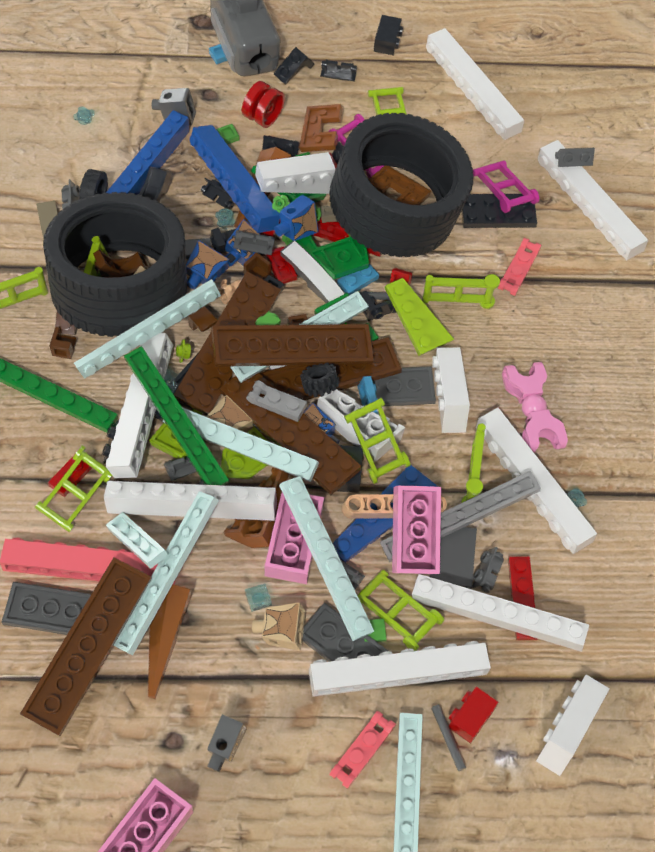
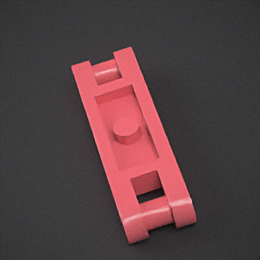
[498,238,542,296]
[329,711,396,789]

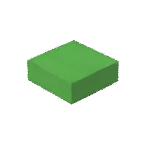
[216,124,240,145]
[364,619,386,642]

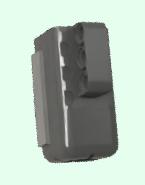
[210,0,281,77]

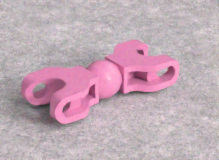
[502,362,568,452]

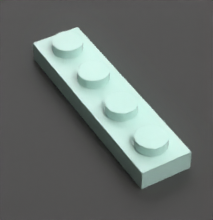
[106,512,168,569]

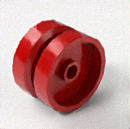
[241,81,285,128]

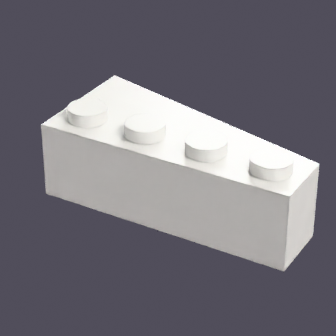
[255,152,335,194]
[432,347,470,433]
[317,389,405,463]
[536,675,610,776]

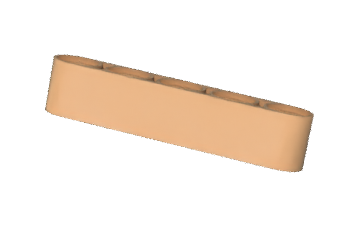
[341,494,447,519]

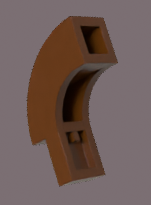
[93,249,150,278]

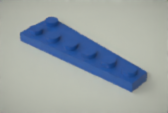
[332,465,439,563]

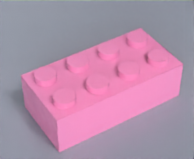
[392,485,441,574]
[265,492,324,584]
[98,778,194,852]

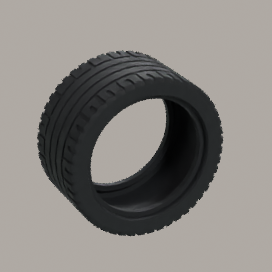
[329,113,474,257]
[43,192,187,337]

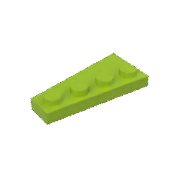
[384,278,454,356]

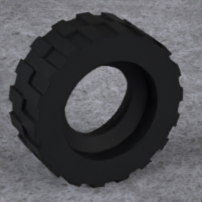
[79,169,108,199]

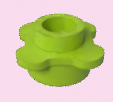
[176,339,191,363]

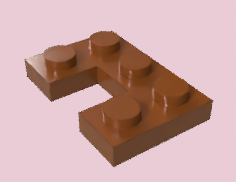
[299,104,343,152]
[368,166,431,205]

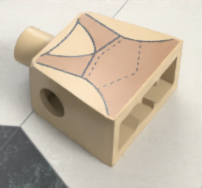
[205,395,253,444]
[252,603,305,650]

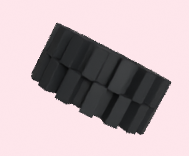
[300,362,339,397]

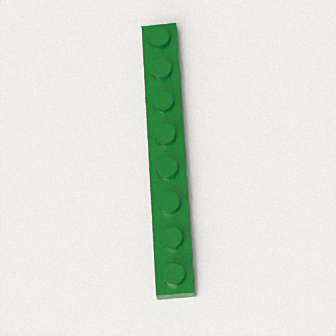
[124,346,229,486]
[0,358,118,433]

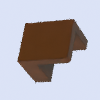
[243,253,271,280]
[188,306,218,332]
[49,327,77,359]

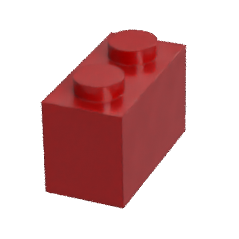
[448,686,499,744]

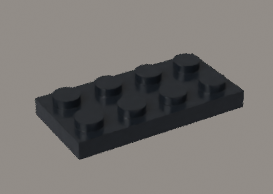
[461,194,537,228]

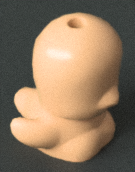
[218,279,242,305]

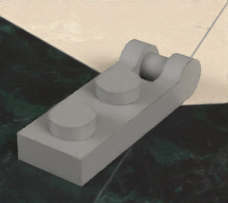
[246,381,307,422]

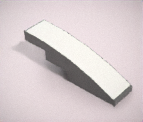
[280,241,345,303]

